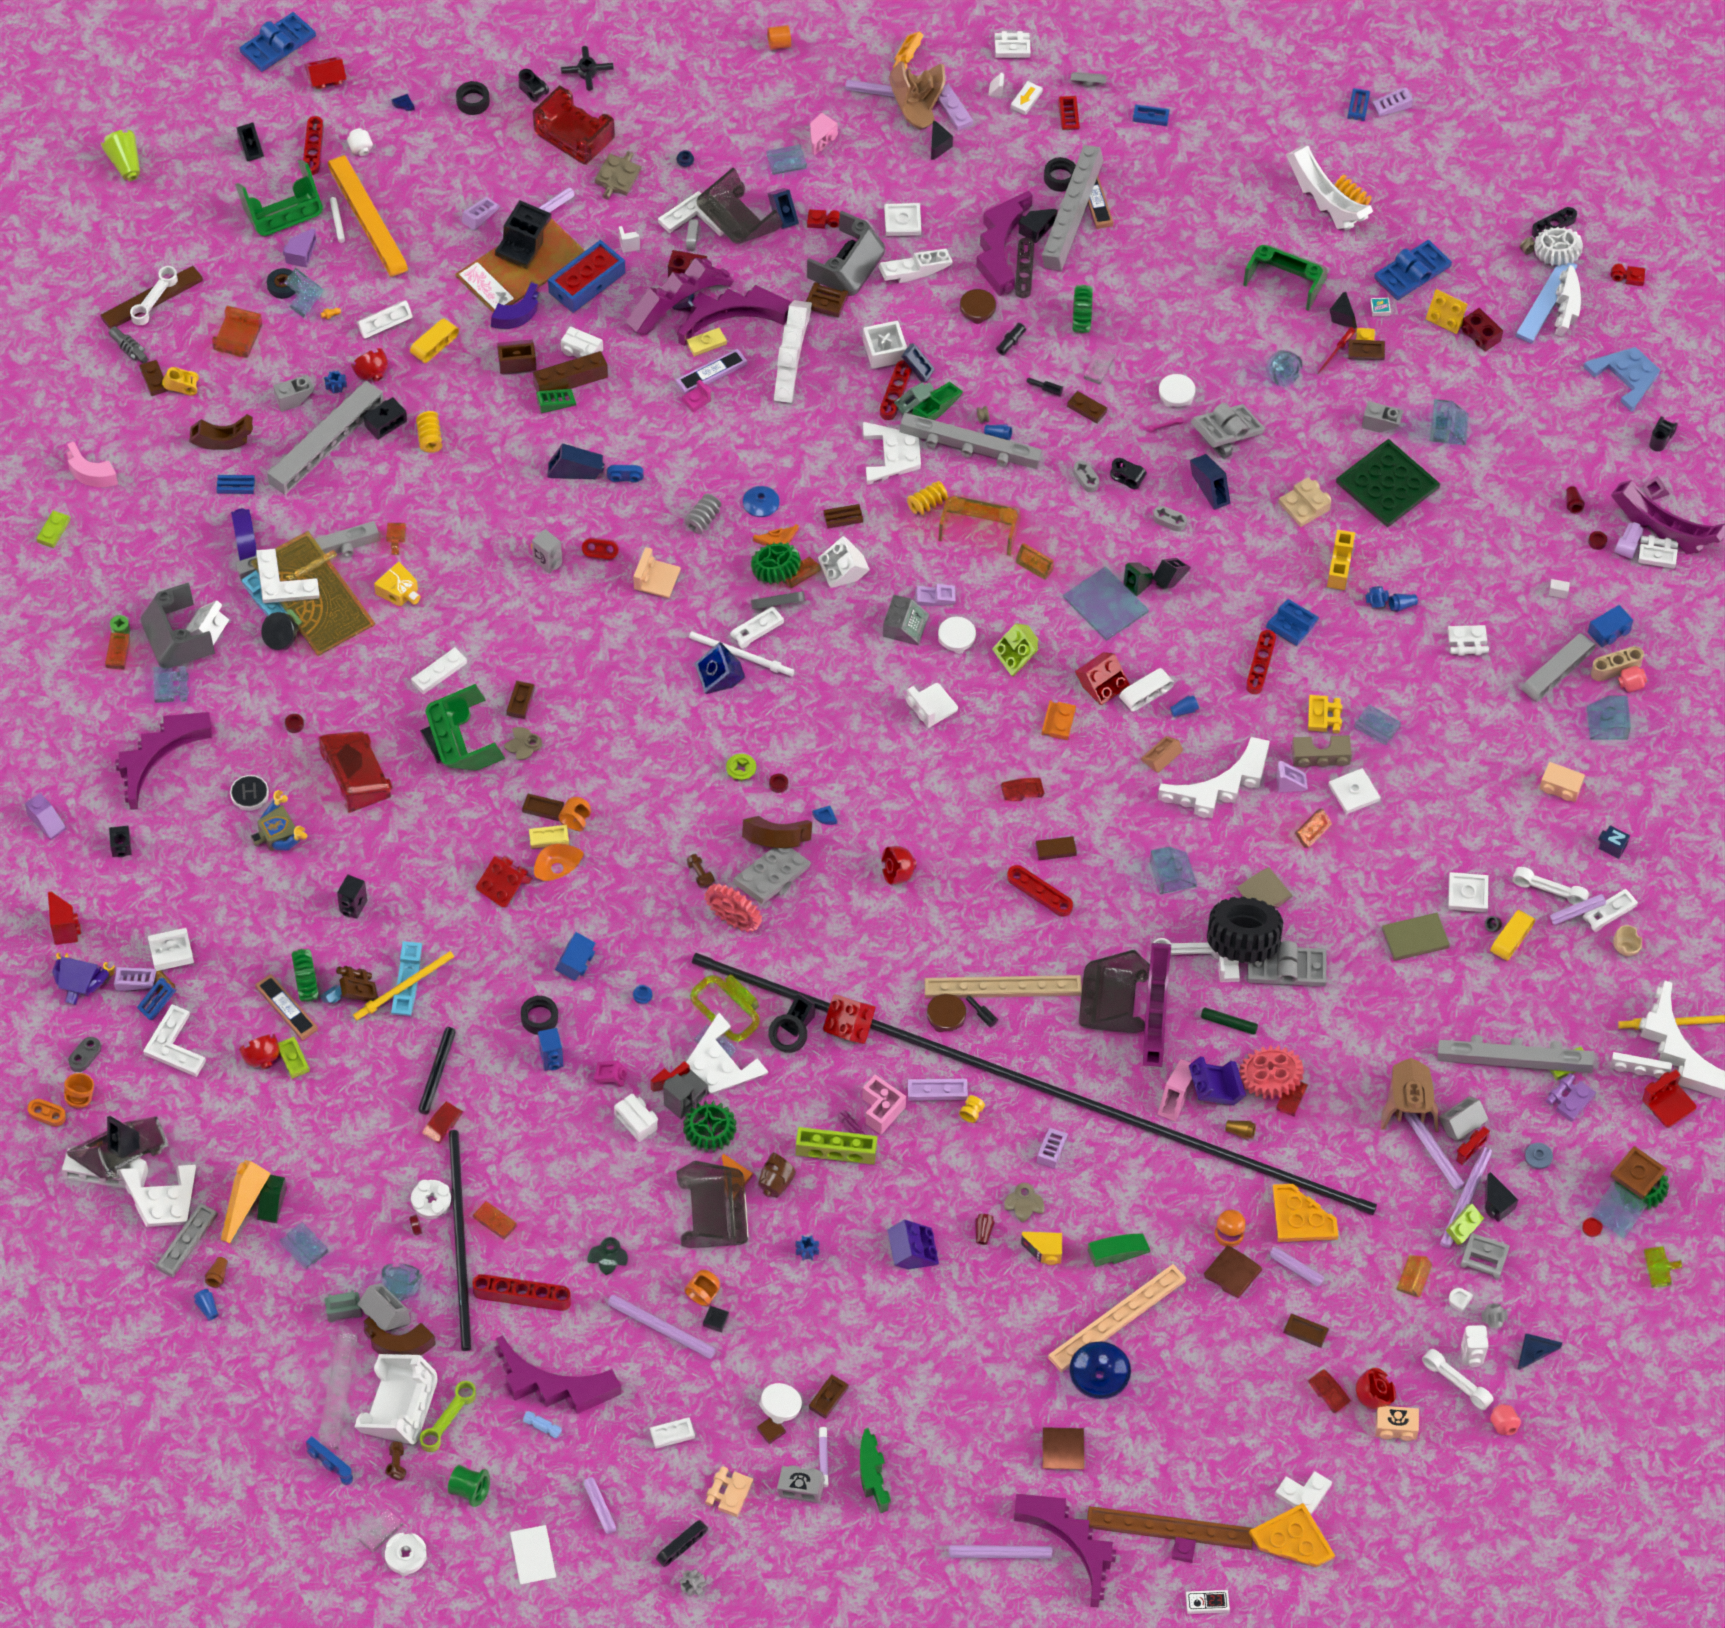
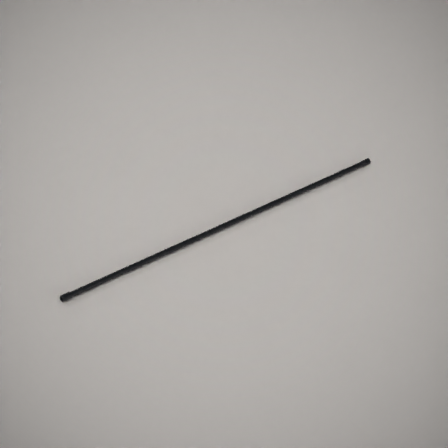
[692,953,1377,1215]

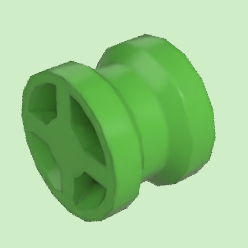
[110,615,130,639]

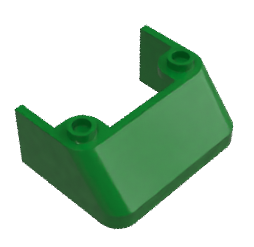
[235,159,323,236]
[1243,245,1328,311]
[425,684,505,771]

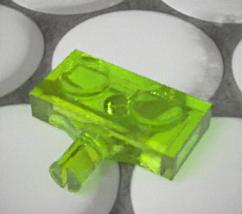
[1643,1246,1682,1288]

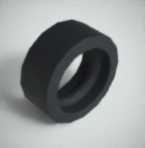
[456,81,490,115]
[1044,157,1076,192]
[520,995,558,1035]
[768,1014,808,1053]

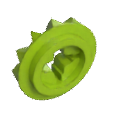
[726,753,757,782]

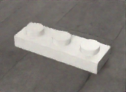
[356,300,413,339]
[411,647,467,695]
[1610,1052,1672,1079]

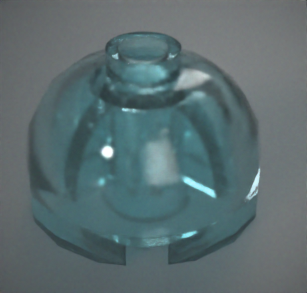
[1266,350,1303,387]
[381,1263,422,1301]

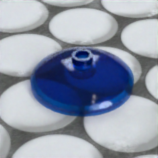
[1069,1341,1131,1399]

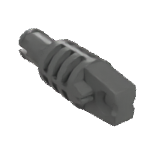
[108,326,149,364]

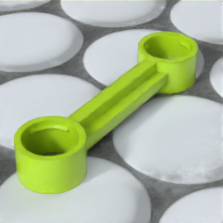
[420,1381,476,1452]

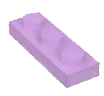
[937,84,973,131]
[908,1079,968,1101]

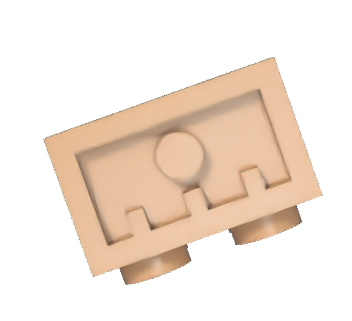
[633,547,681,598]

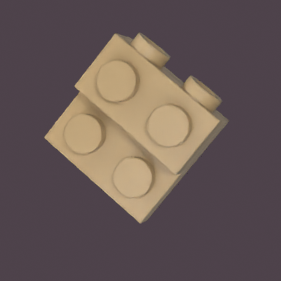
[1278,477,1331,527]

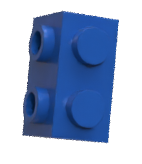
[1588,605,1633,648]
[554,932,596,981]

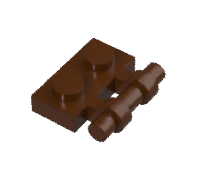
[336,966,378,1002]

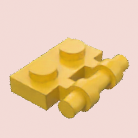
[1308,695,1343,734]

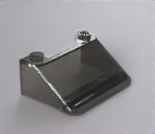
[696,167,783,244]
[1079,950,1150,1033]
[67,1116,169,1181]
[676,1161,749,1248]

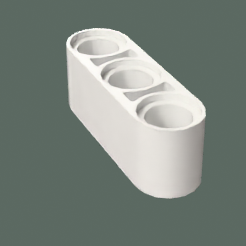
[1119,668,1174,711]

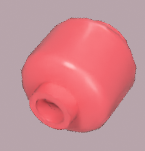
[1618,666,1647,692]
[1490,1404,1521,1435]

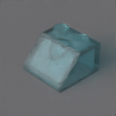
[1587,696,1631,740]
[1150,847,1197,894]

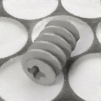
[685,493,722,534]

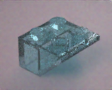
[1429,399,1468,445]

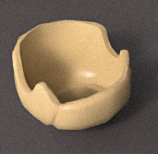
[1613,925,1642,957]

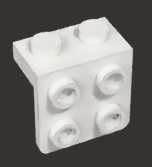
[906,683,958,728]

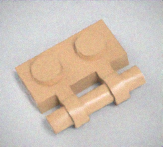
[705,1466,753,1517]

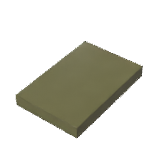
[1382,912,1450,961]

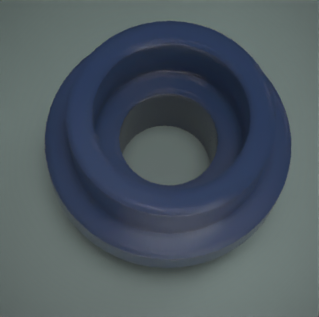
[676,150,694,167]

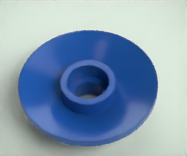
[743,486,780,517]

